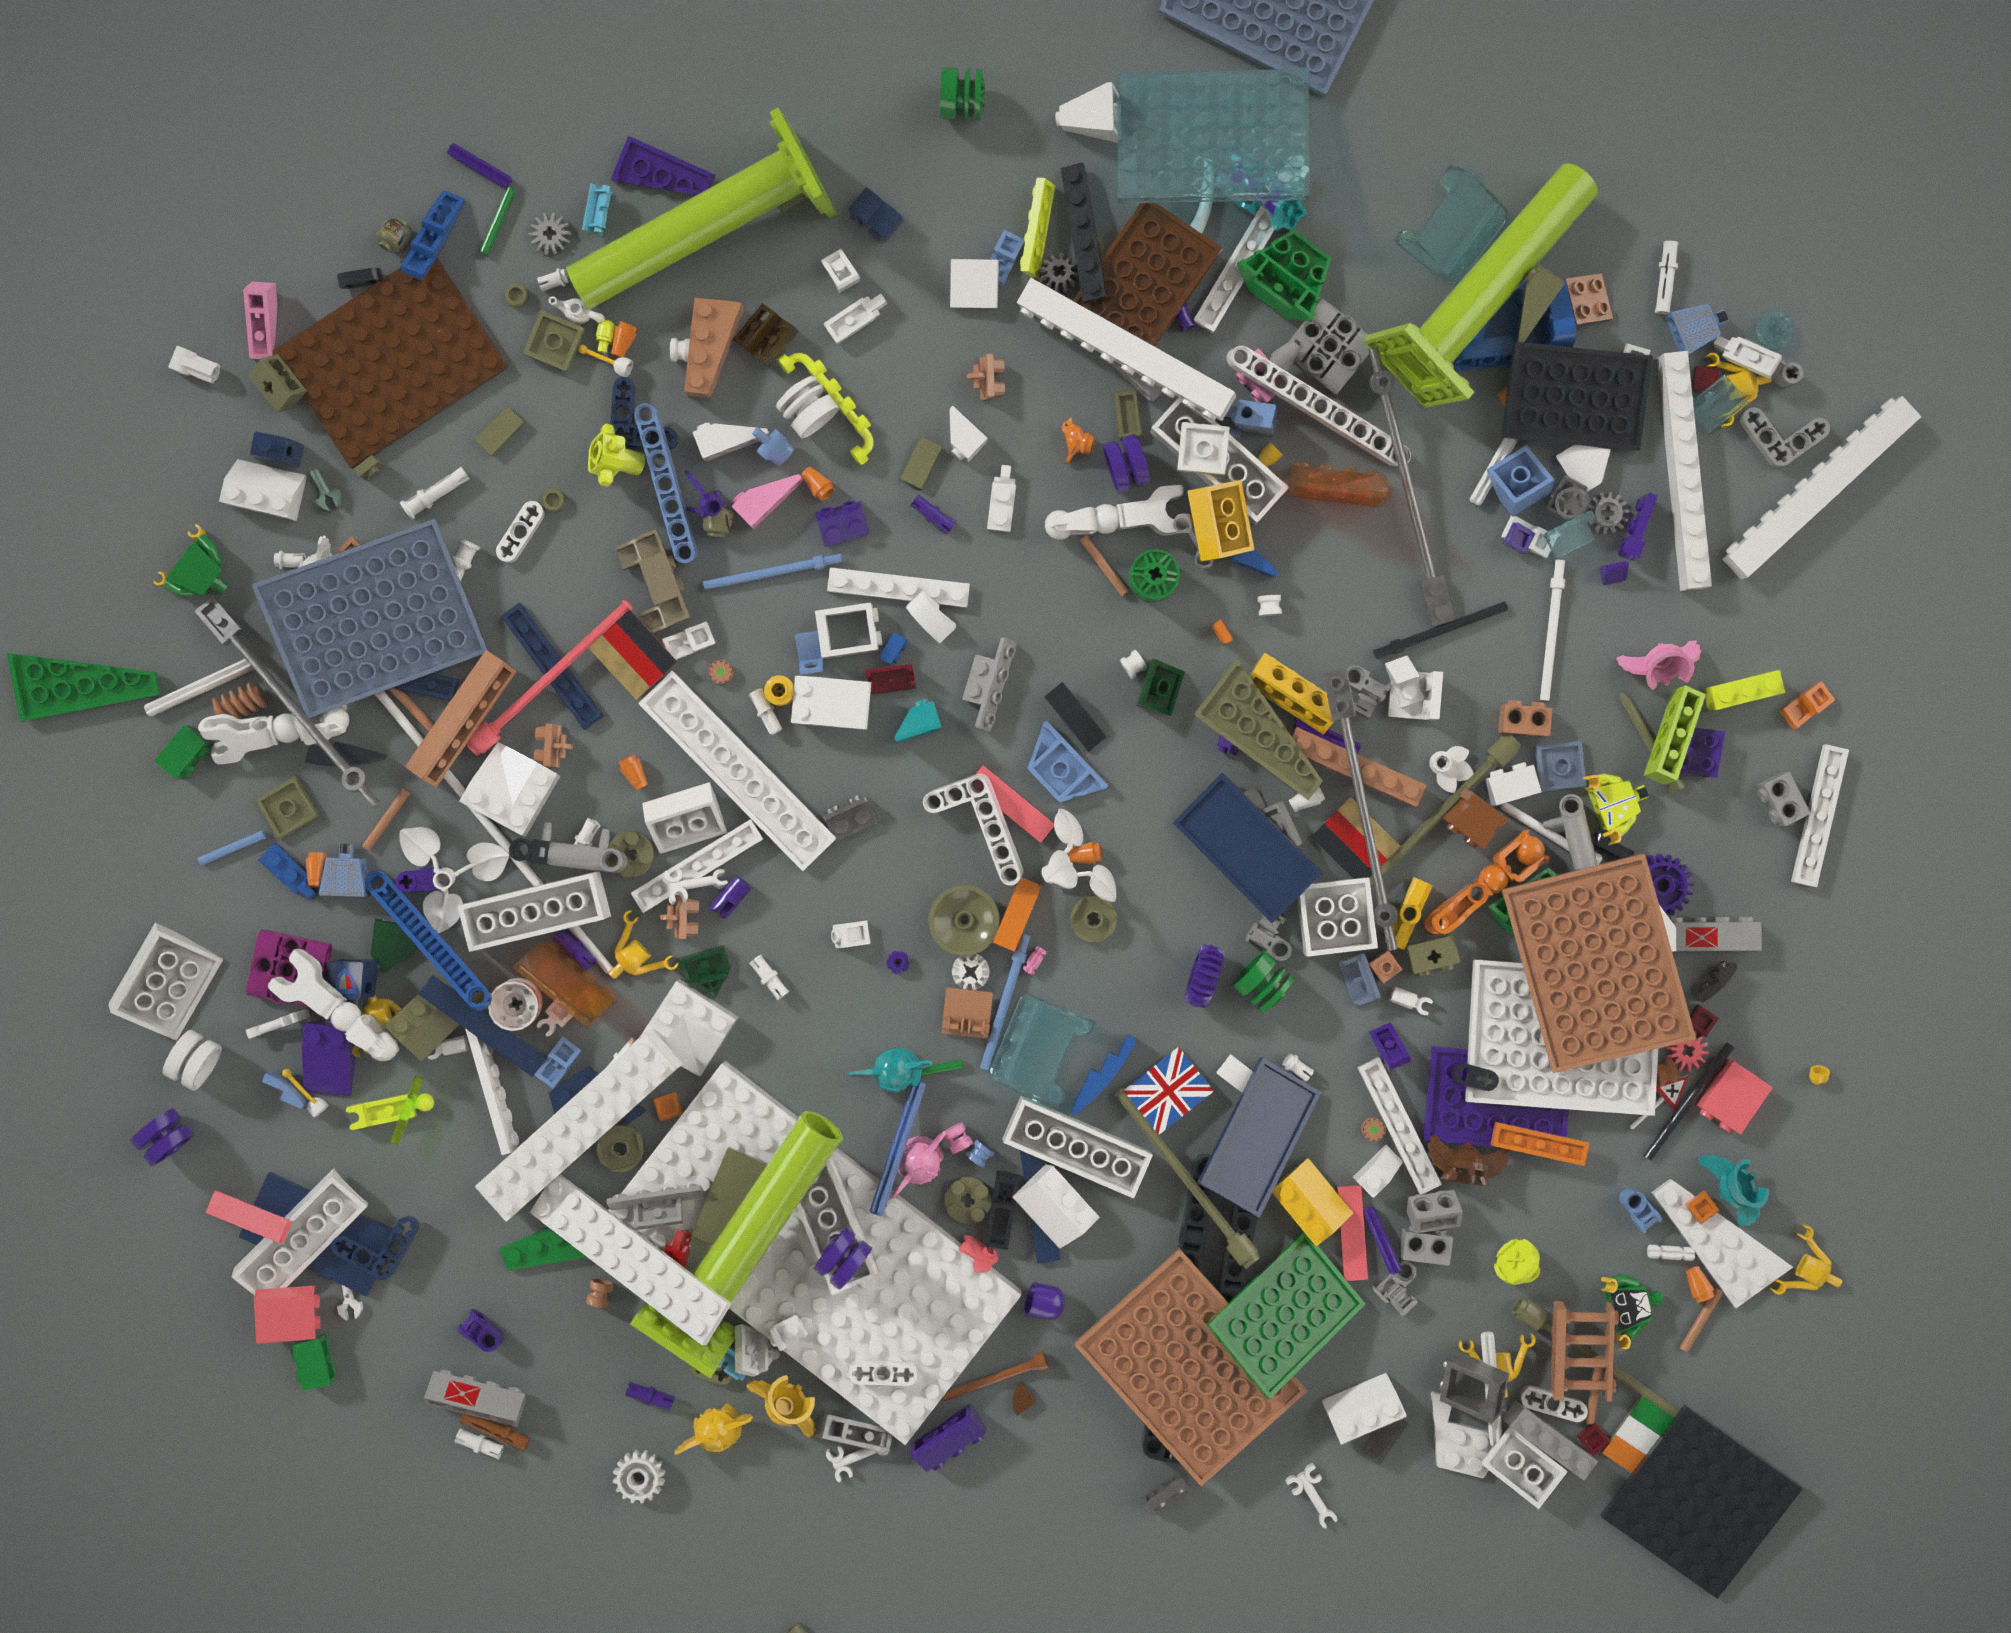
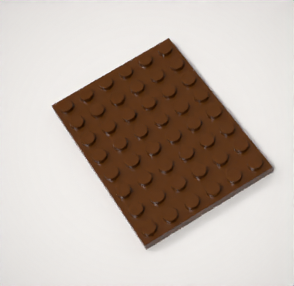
[274,257,509,469]

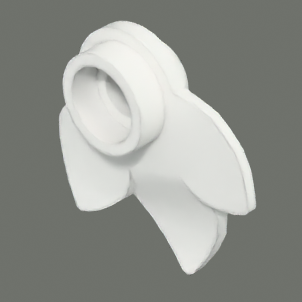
[1429,746,1474,793]

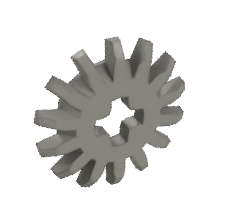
[529,213,571,255]
[1586,492,1629,534]

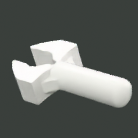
[337,1285,363,1321]

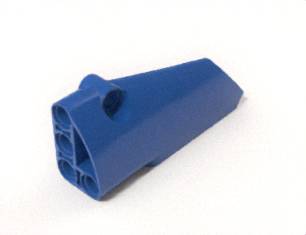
[1452,279,1576,371]

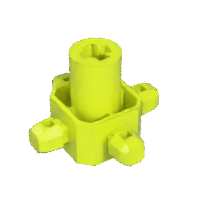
[588,424,645,487]

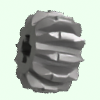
[1039,253,1079,293]

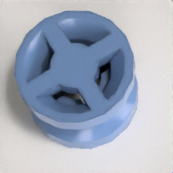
[965,1139,995,1168]

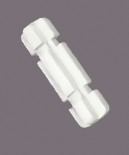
[1647,1245,1695,1261]

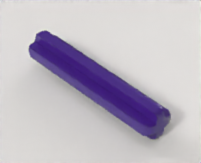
[447,143,512,189]
[1294,718,1361,754]
[1363,1206,1402,1275]

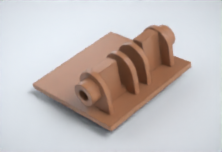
[1565,273,1613,328]
[941,987,993,1039]

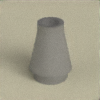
[1269,337,1304,370]

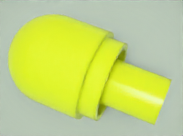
[596,320,615,354]

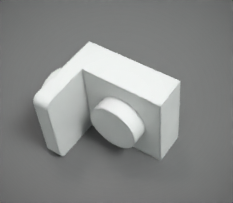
[831,921,870,948]
[768,1313,808,1351]

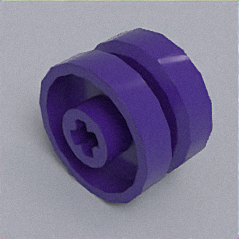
[1102,434,1150,494]
[130,1108,195,1167]
[813,1226,873,1290]

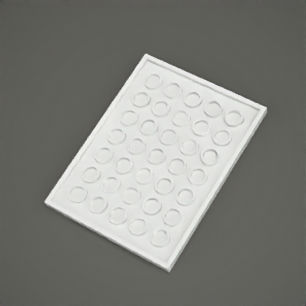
[1465,960,1658,1116]

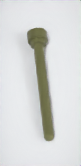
[1619,692,1686,795]

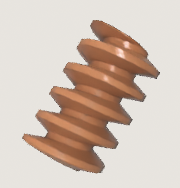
[212,683,268,719]

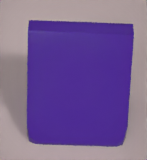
[1599,561,1629,585]

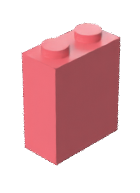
[1695,1059,1773,1134]
[254,1285,321,1344]

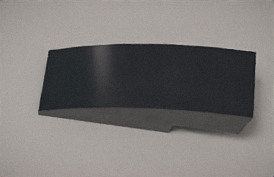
[1044,682,1106,752]
[305,741,387,767]
[985,1171,1020,1250]

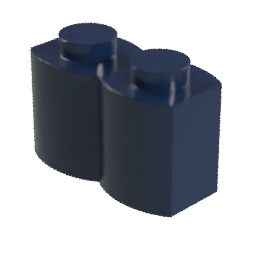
[848,187,903,242]

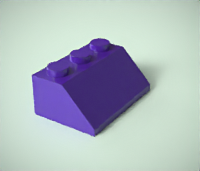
[910,1404,986,1472]

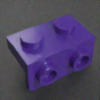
[816,500,870,547]

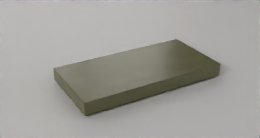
[691,1147,768,1245]

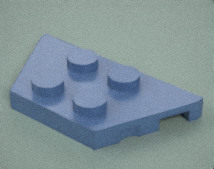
[1027,720,1108,803]

